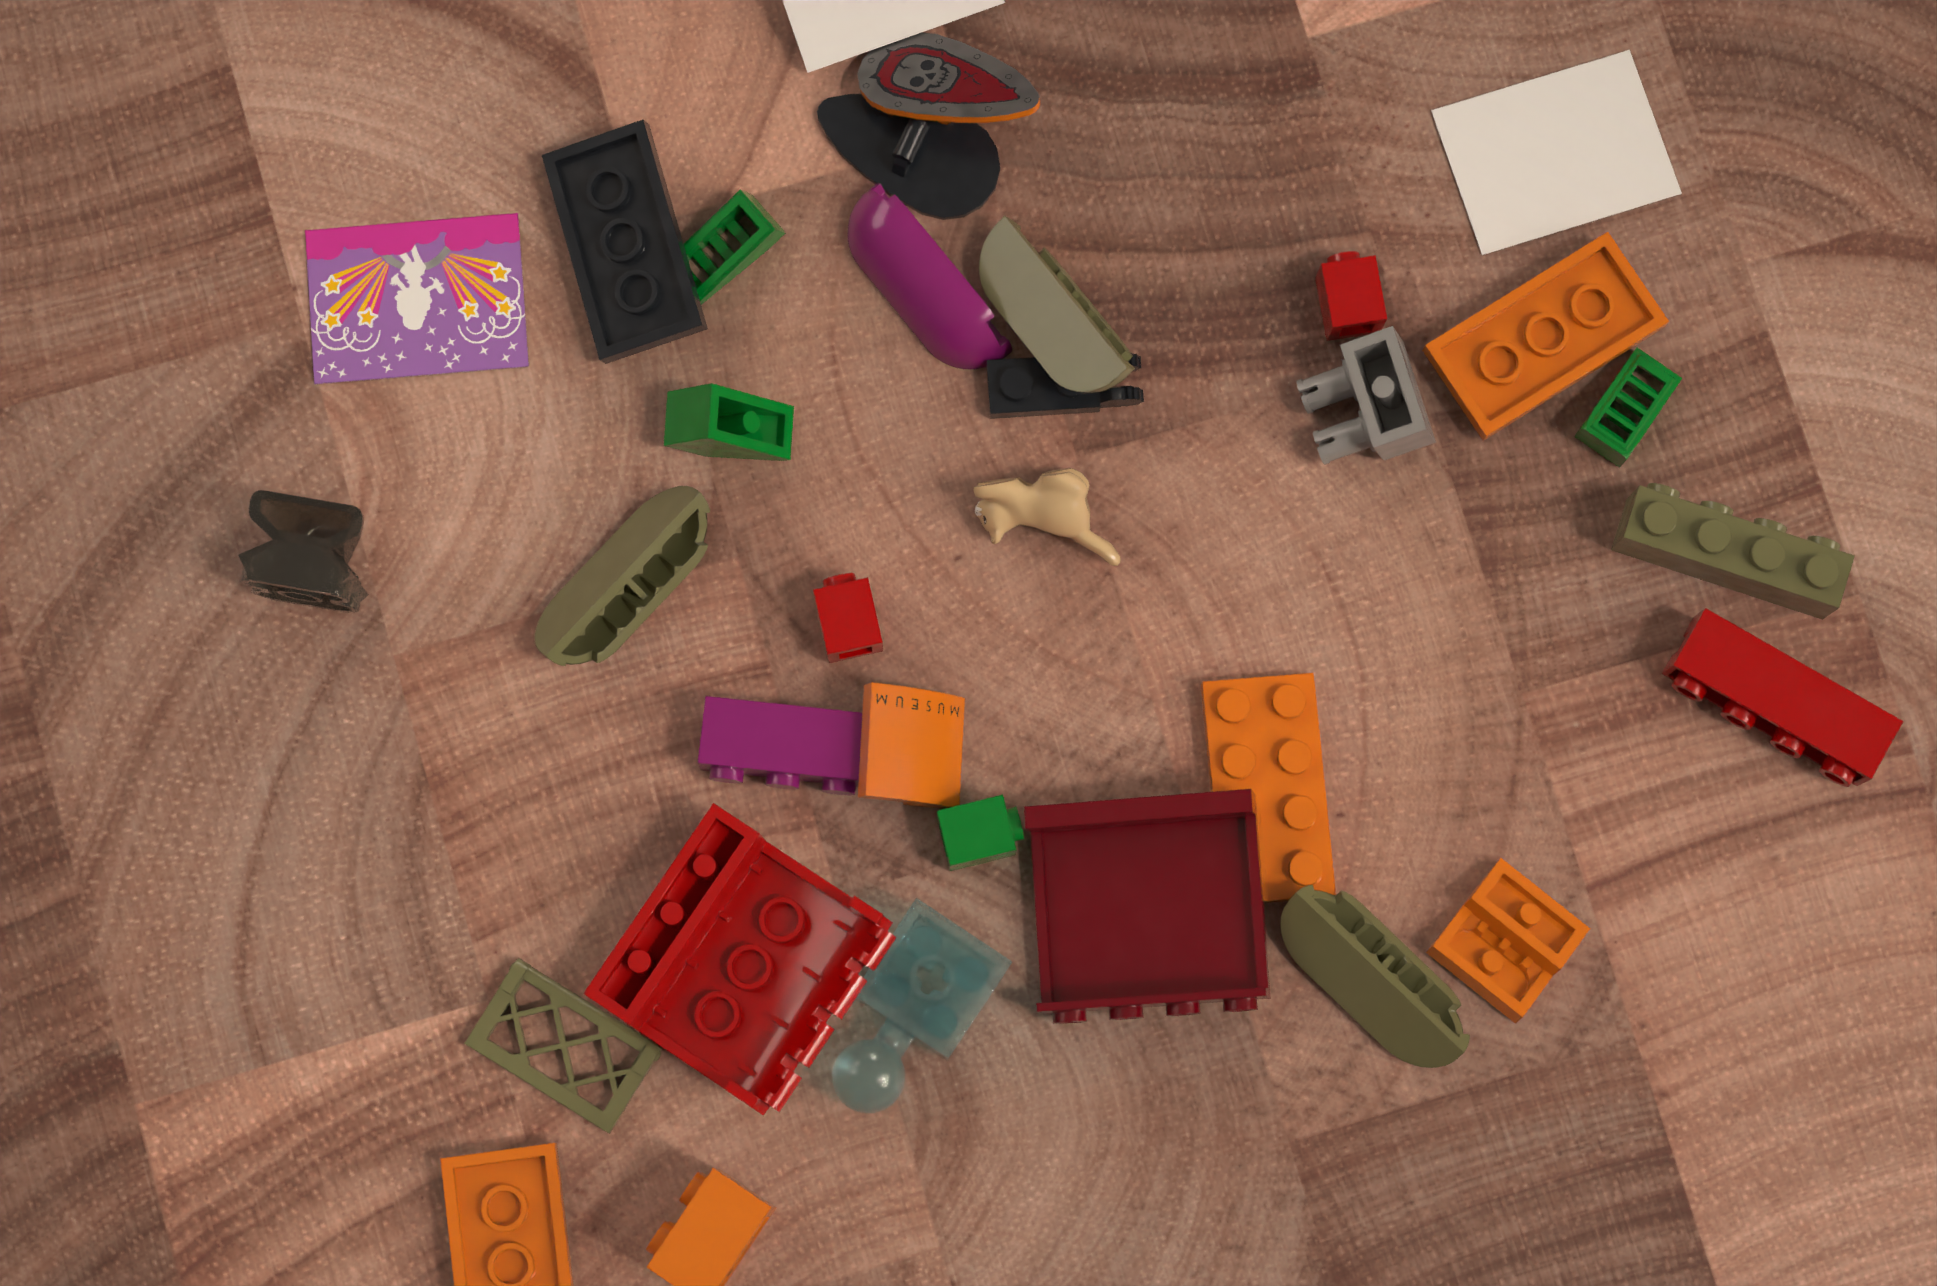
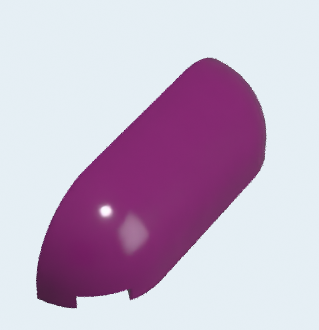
[847,183,1013,369]

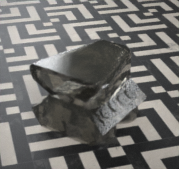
[238,490,369,613]

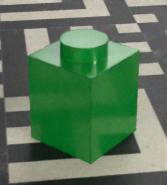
[937,795,1024,871]

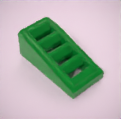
[684,189,786,305]
[1574,347,1682,468]

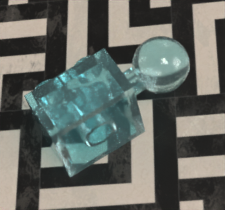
[832,898,1012,1113]

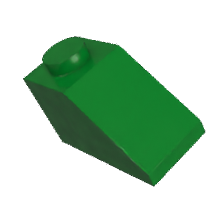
[663,383,794,461]

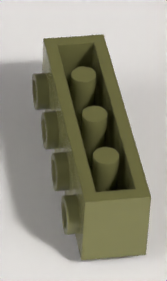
[1611,483,1855,620]

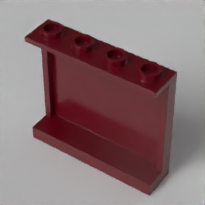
[1024,789,1271,1024]

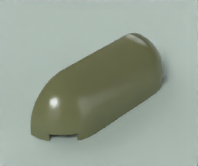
[979,216,1135,393]
[535,486,710,666]
[1281,885,1470,1068]

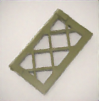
[464,958,663,1134]

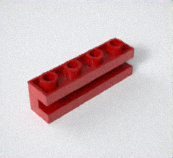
[1662,608,1904,787]

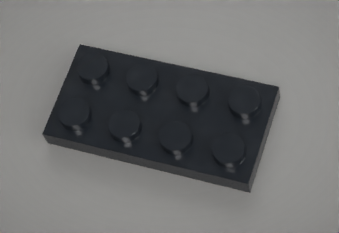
[542,119,708,364]

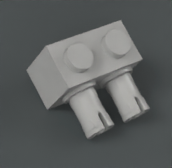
[1296,326,1436,465]

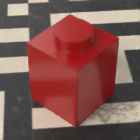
[1315,251,1387,341]
[813,573,883,663]

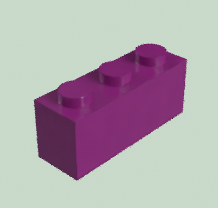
[698,696,862,796]

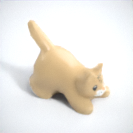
[974,468,1121,566]

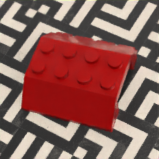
[583,803,896,1116]

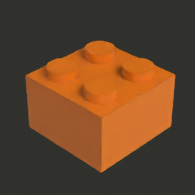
[646,1168,776,1286]

